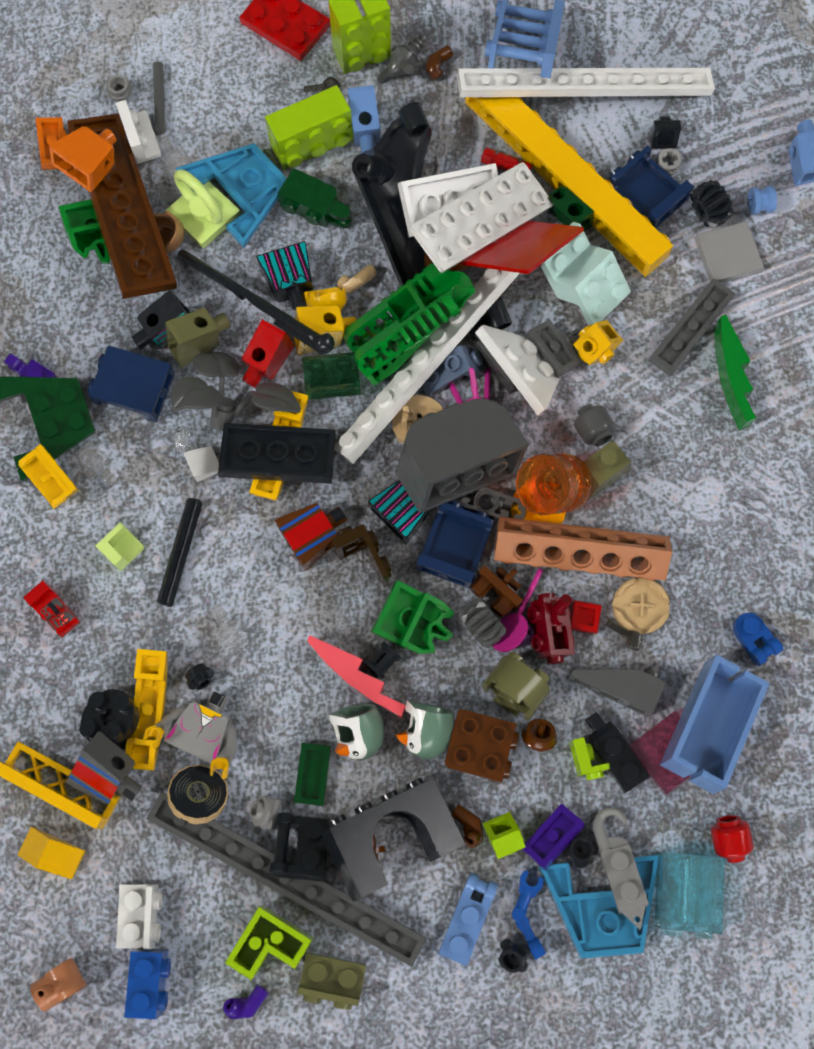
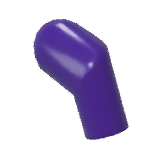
[223,984,269,1020]

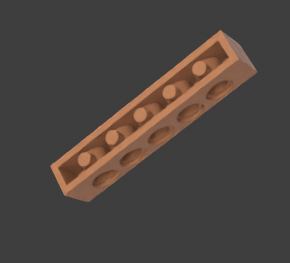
[494,517,672,581]

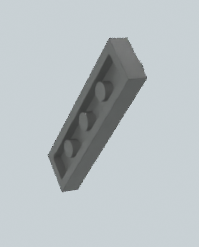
[648,278,735,377]

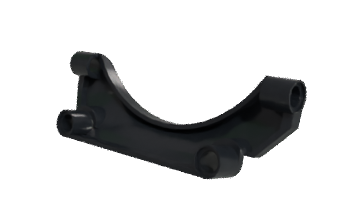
[352,102,512,335]

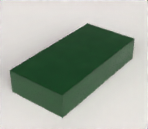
[294,743,331,806]

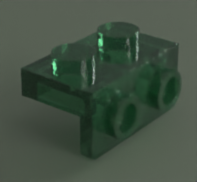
[302,352,361,400]

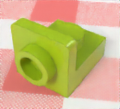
[569,737,610,781]

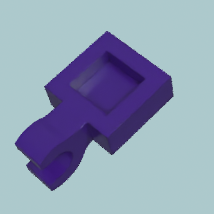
[4,353,57,378]

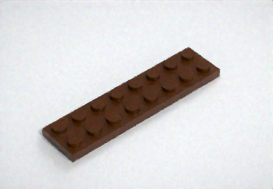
[67,113,177,299]

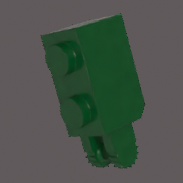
[278,168,352,229]

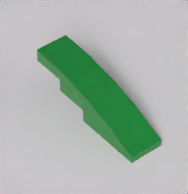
[714,314,756,431]

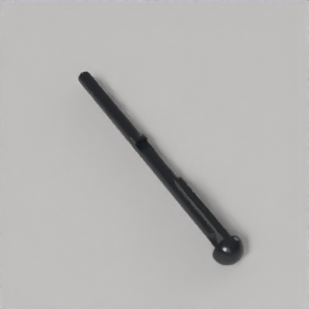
[177,249,335,354]

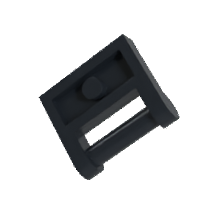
[269,812,330,882]

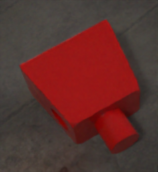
[241,319,295,389]

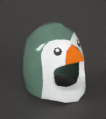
[396,700,455,760]
[329,704,384,760]

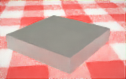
[694,221,764,283]

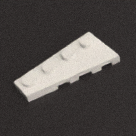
[397,163,498,237]

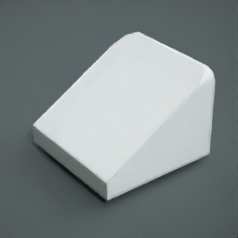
[183,446,219,482]

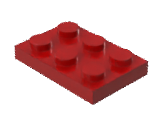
[239,0,331,61]

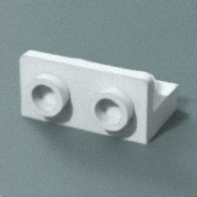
[116,100,162,164]
[116,884,162,950]

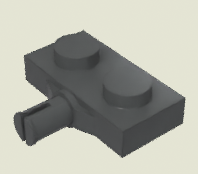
[526,319,582,378]

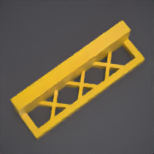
[0,741,121,829]

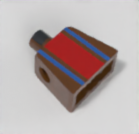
[275,503,347,571]

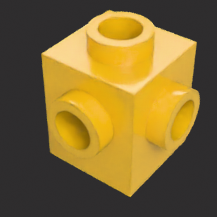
[573,320,624,365]

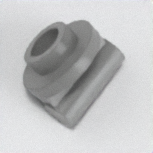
[250,796,282,830]

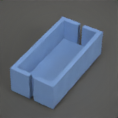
[660,654,770,794]

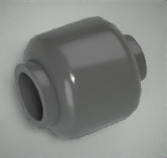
[574,404,616,447]

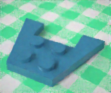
[176,143,286,248]
[538,855,659,959]

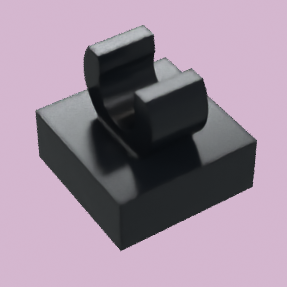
[650,116,681,149]

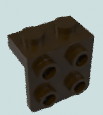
[332,524,392,588]

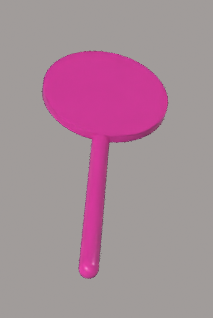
[492,568,543,652]

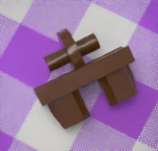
[471,565,523,618]

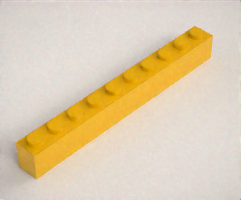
[465,97,673,277]

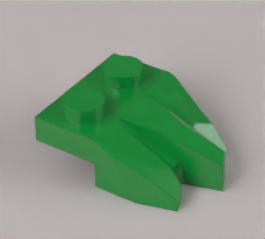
[58,199,110,264]
[370,580,455,654]

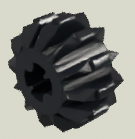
[690,180,733,228]

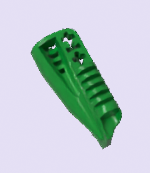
[343,263,475,386]

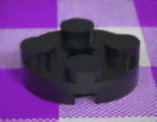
[79,689,139,746]

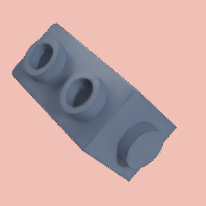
[422,345,486,395]

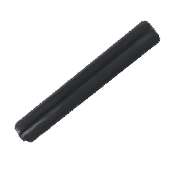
[157,498,202,607]

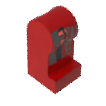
[23,580,80,638]

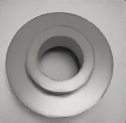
[106,75,133,101]

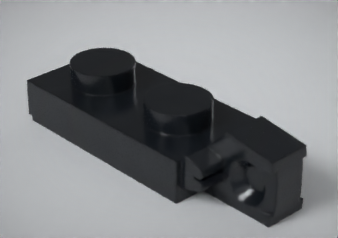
[585,712,650,793]

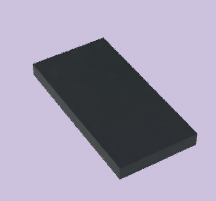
[218,423,336,484]

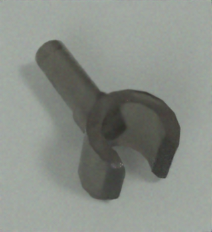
[304,77,341,92]
[605,620,643,651]

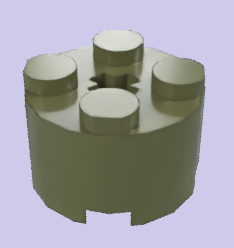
[481,652,550,721]

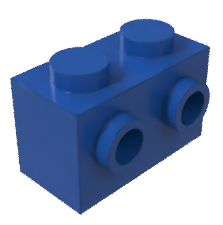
[124,948,171,1020]

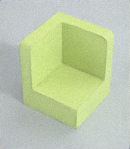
[95,523,145,571]

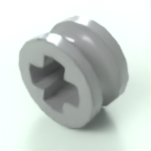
[656,148,682,176]

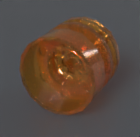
[515,453,592,516]

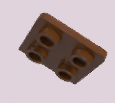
[445,709,519,784]

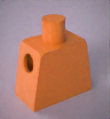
[49,126,117,192]

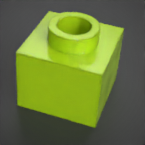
[482,811,526,859]

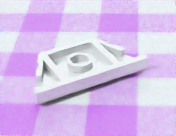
[475,325,559,416]

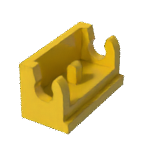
[18,444,79,509]

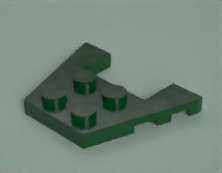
[0,376,96,482]

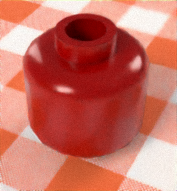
[710,815,754,863]

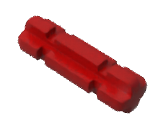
[481,148,532,171]

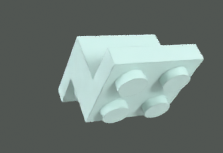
[540,222,631,325]

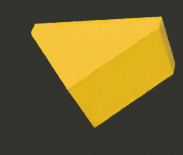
[17,827,86,879]

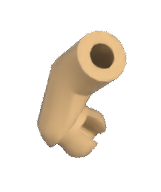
[337,265,377,294]

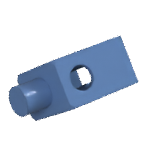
[347,85,380,155]
[789,119,814,186]

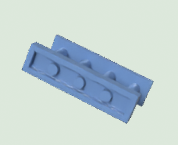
[485,0,565,78]

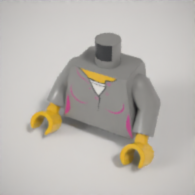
[143,691,238,779]

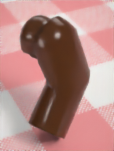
[425,45,453,80]
[451,804,483,848]

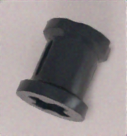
[363,641,402,680]

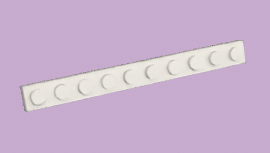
[457,68,715,97]
[335,269,520,464]

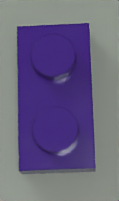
[522,803,585,871]

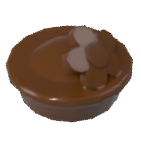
[521,719,558,752]

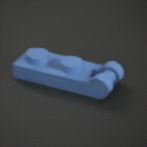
[438,872,499,966]

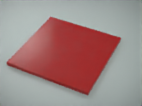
[458,221,584,274]

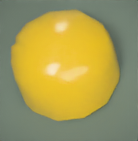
[304,287,347,311]

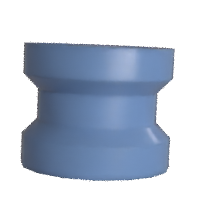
[747,185,777,215]

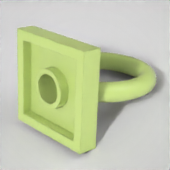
[165,169,241,249]

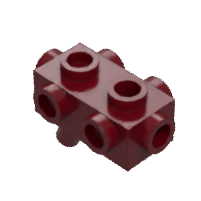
[527,593,575,665]

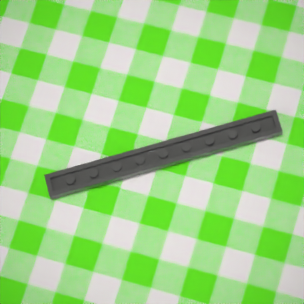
[146,792,426,967]

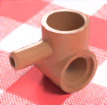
[30,958,87,1012]

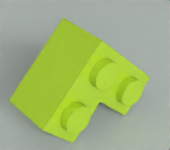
[225,905,314,980]

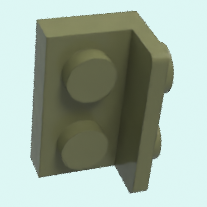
[297,952,367,1010]

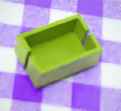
[328,0,391,74]
[264,85,353,170]

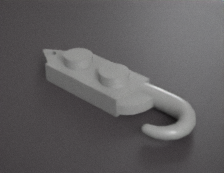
[592,807,649,930]

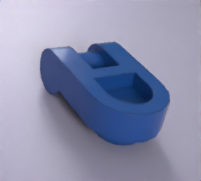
[733,613,784,666]

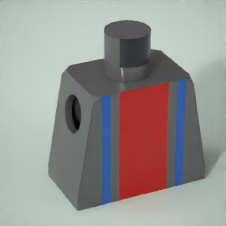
[66,731,142,804]

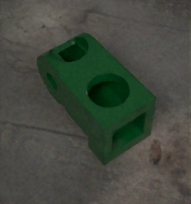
[548,185,594,232]

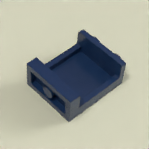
[609,146,694,228]
[88,345,175,423]
[416,501,494,589]

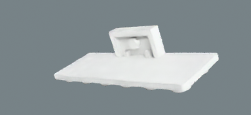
[409,162,553,273]

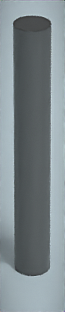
[153,61,166,135]

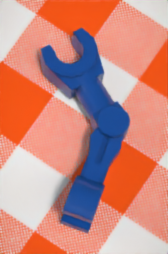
[511,870,546,960]

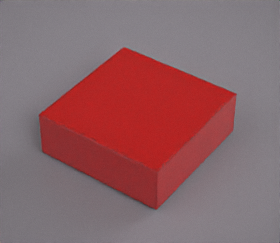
[570,600,602,635]

